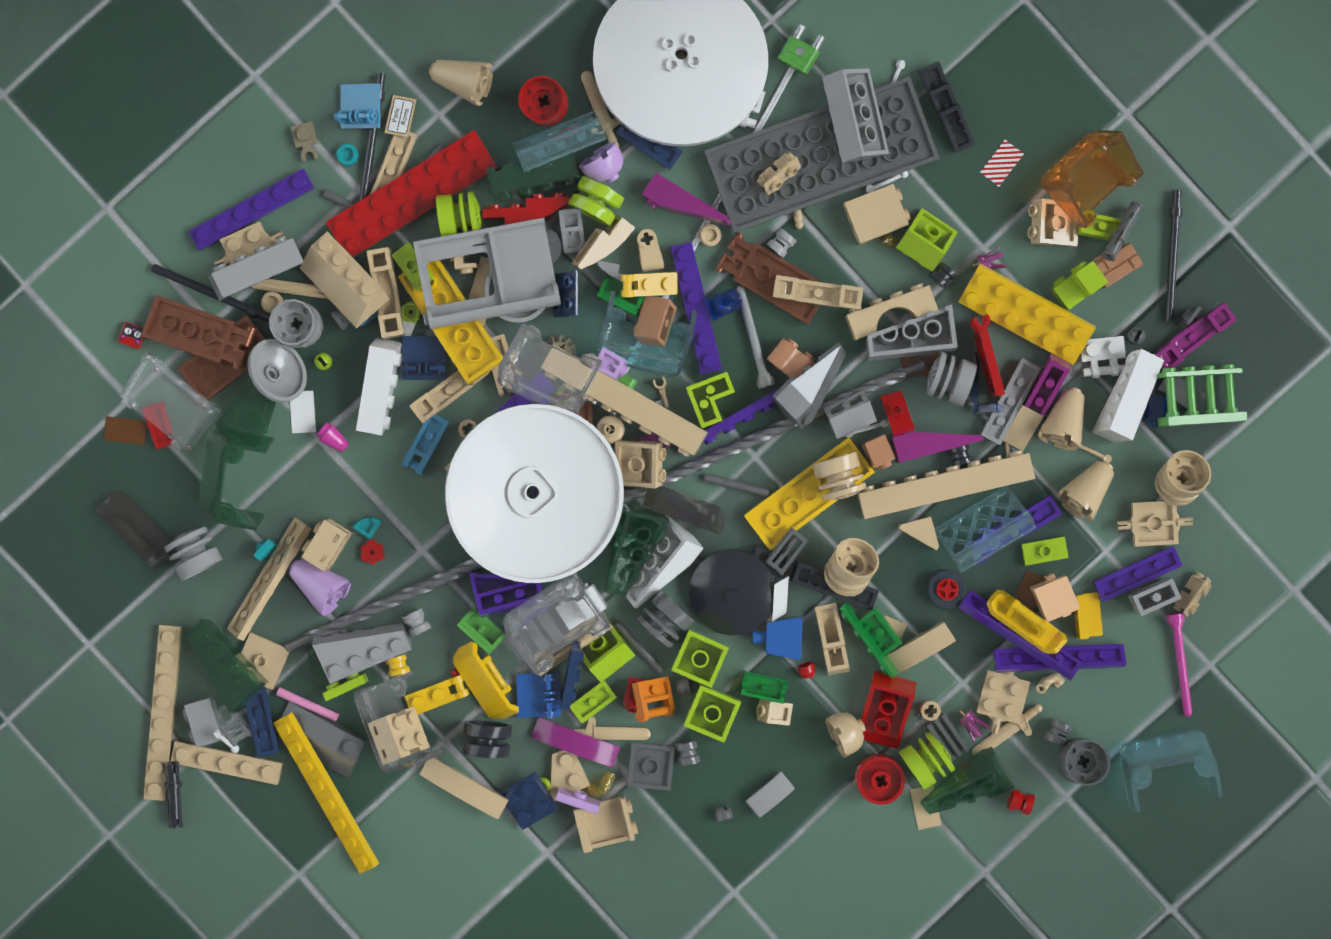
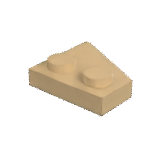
[551,750,590,801]

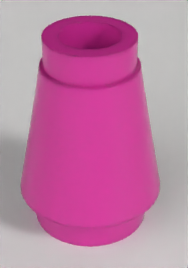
[316,422,349,453]

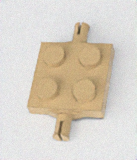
[214,221,285,267]
[1117,501,1193,547]
[976,670,1030,734]

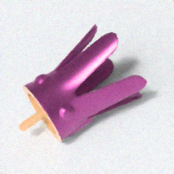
[972,246,1007,269]
[959,710,991,742]

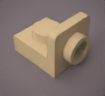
[756,699,793,726]

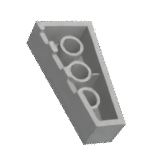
[208,236,304,301]
[865,304,957,361]
[312,623,412,683]

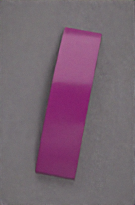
[1154,302,1237,369]
[531,717,620,768]

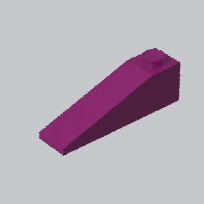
[642,172,731,226]
[1023,353,1070,443]
[890,432,984,463]

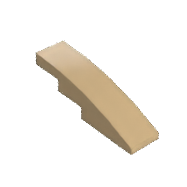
[419,755,509,819]

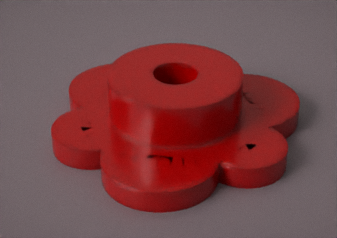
[361,539,385,565]

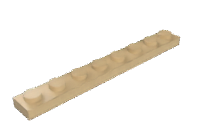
[143,624,183,801]

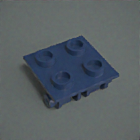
[553,271,578,317]
[401,336,446,380]

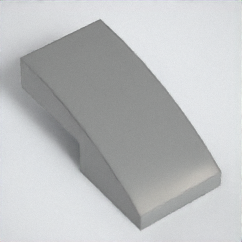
[559,208,585,253]
[597,261,634,287]
[745,772,795,818]

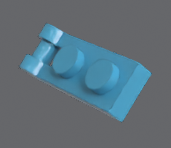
[402,415,450,476]

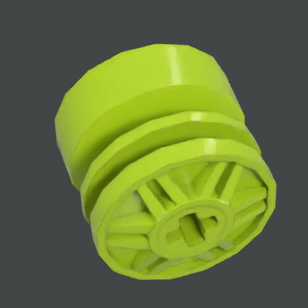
[436,191,482,237]
[898,732,956,790]

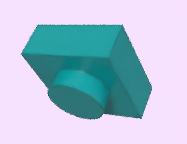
[253,538,278,561]

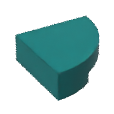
[352,517,382,539]

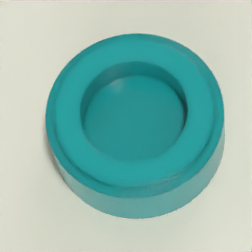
[336,144,359,166]

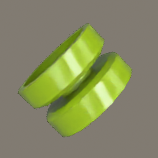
[568,176,624,226]

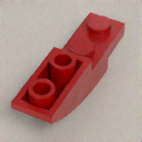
[482,193,570,225]

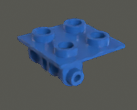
[516,673,561,718]

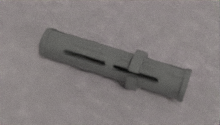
[1102,201,1144,261]

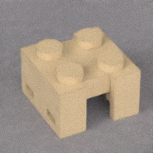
[301,519,353,571]
[368,706,430,765]

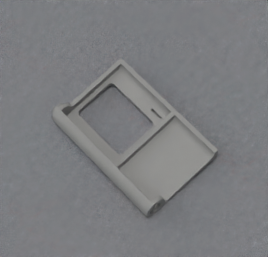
[413,218,561,329]

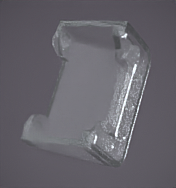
[497,323,603,415]
[120,352,223,450]
[503,573,611,675]

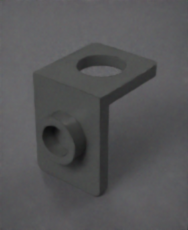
[1179,306,1202,328]

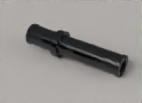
[164,761,183,829]

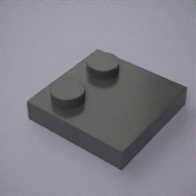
[627,743,675,791]

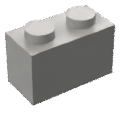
[823,390,877,439]
[1127,577,1182,616]
[183,696,226,748]

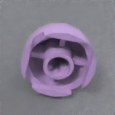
[579,142,624,183]

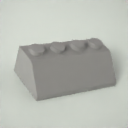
[822,68,889,163]

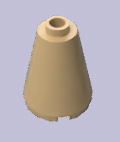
[429,60,493,106]
[1038,387,1085,451]
[1056,461,1114,522]

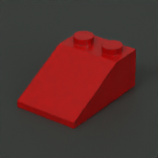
[861,671,917,749]

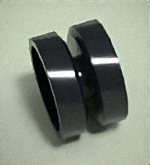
[462,720,512,758]

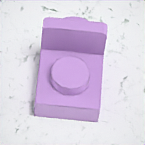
[593,347,629,380]

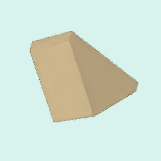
[897,516,939,550]

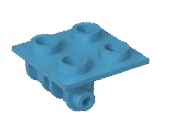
[334,83,380,129]

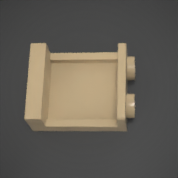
[843,184,911,246]
[573,795,638,853]

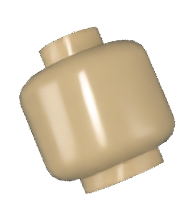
[597,415,625,444]

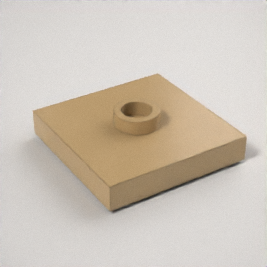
[233,632,290,690]

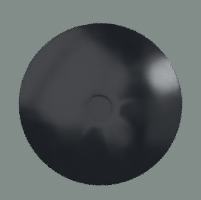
[689,549,776,635]

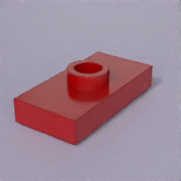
[881,390,914,436]

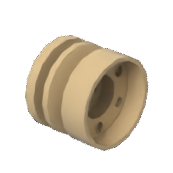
[1155,450,1212,506]
[812,452,867,500]
[824,538,879,596]

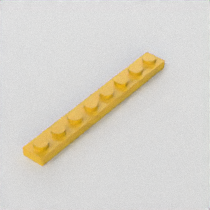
[273,712,379,874]

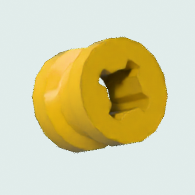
[385,654,410,677]

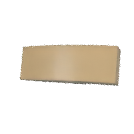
[571,215,635,269]
[815,603,850,676]
[887,621,956,674]

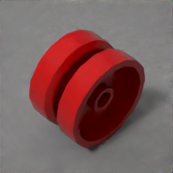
[854,753,905,805]

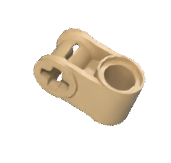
[637,229,664,273]

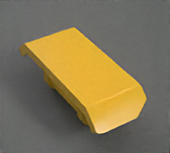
[987,590,1068,654]
[453,642,519,719]

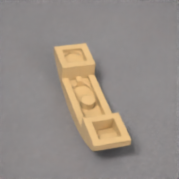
[773,275,864,310]
[409,370,492,424]

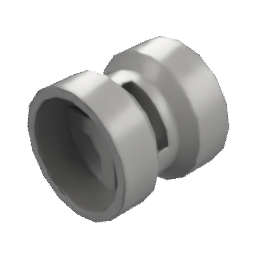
[766,228,797,258]
[402,608,431,637]

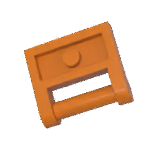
[632,676,675,722]

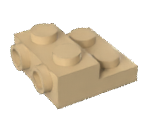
[1027,199,1079,247]
[615,440,666,488]

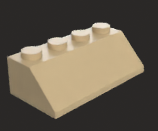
[300,231,389,329]

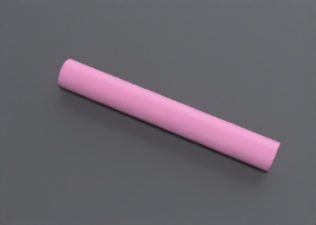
[276,687,339,722]

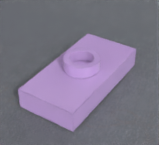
[556,787,600,814]

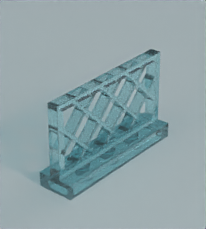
[513,111,606,172]
[934,485,1036,573]

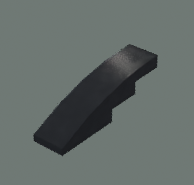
[918,61,975,153]

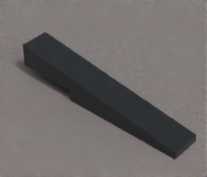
[751,545,879,611]

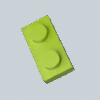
[1078,212,1123,242]
[322,672,369,701]
[570,680,617,723]

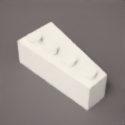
[356,338,402,435]
[1092,349,1164,443]

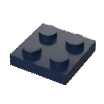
[499,771,559,830]

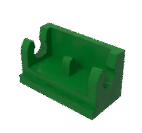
[597,276,645,317]
[740,671,787,704]

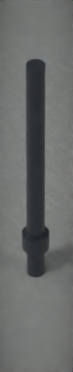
[358,73,386,202]
[1165,190,1183,321]
[151,264,271,322]

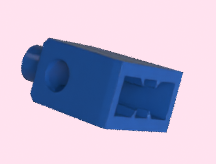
[753,617,802,660]

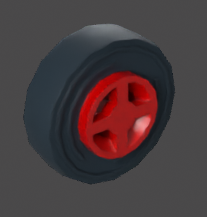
[927,569,966,609]

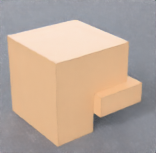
[1030,573,1080,622]

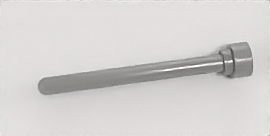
[736,286,775,389]

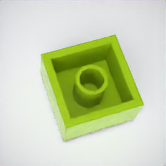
[671,628,729,688]
[683,683,741,743]

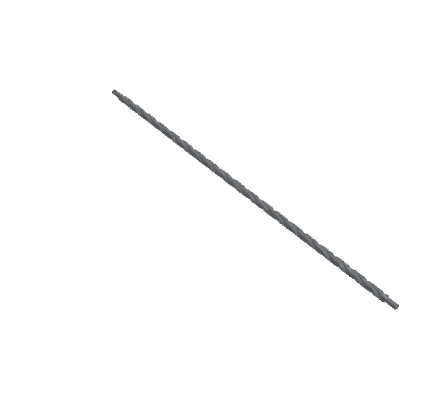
[285,360,926,652]

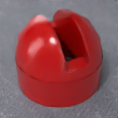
[797,661,816,679]

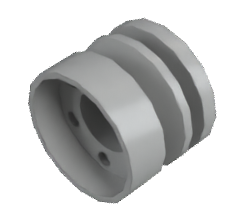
[269,299,323,348]
[926,352,977,407]
[164,527,223,581]

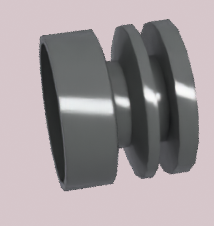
[636,590,695,648]
[1057,738,1110,786]

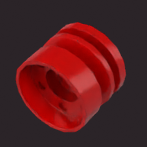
[518,76,569,126]

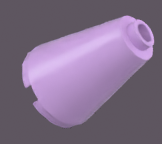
[289,558,351,616]

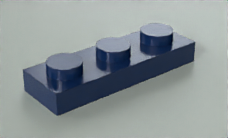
[616,124,682,170]
[561,641,584,710]
[243,688,281,758]

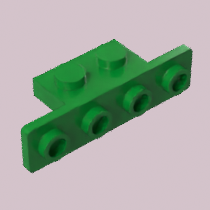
[840,602,903,678]

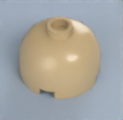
[826,712,866,758]

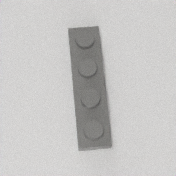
[980,358,1041,445]

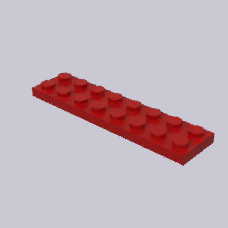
[326,130,498,258]

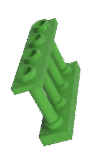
[1157,365,1247,427]

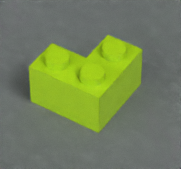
[1050,261,1108,310]
[686,372,735,429]

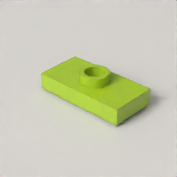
[391,242,435,291]
[1021,536,1069,566]

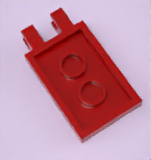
[969,314,1005,398]

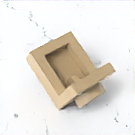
[450,256,478,274]

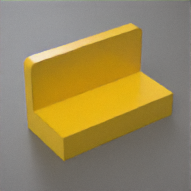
[1074,592,1103,639]

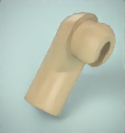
[1036,672,1065,694]

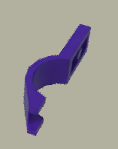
[966,495,1062,565]

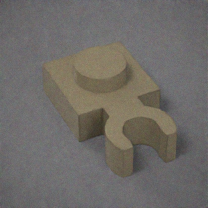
[291,121,319,163]

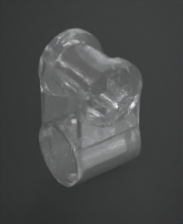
[215,703,253,747]

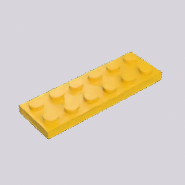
[398,260,505,385]
[958,263,1096,365]
[744,437,875,550]

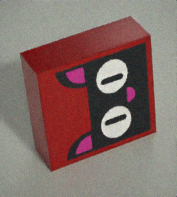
[118,321,144,350]

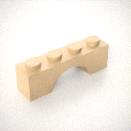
[367,247,406,339]
[845,283,938,341]

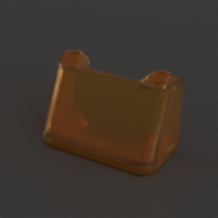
[1040,130,1144,228]

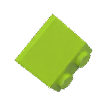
[896,208,958,272]
[581,619,635,682]

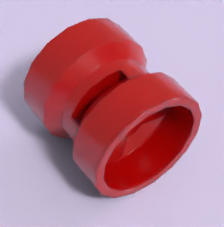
[1007,788,1035,816]

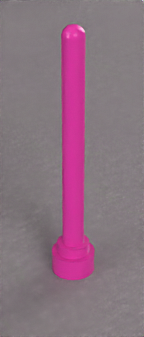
[1166,612,1192,717]

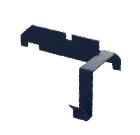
[972,352,1004,415]

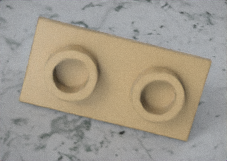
[757,152,801,196]
[1173,571,1212,617]

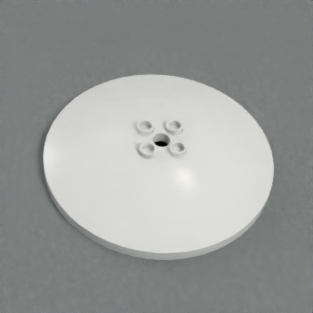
[593,0,768,147]
[445,404,624,583]

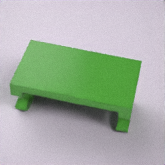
[457,606,506,654]

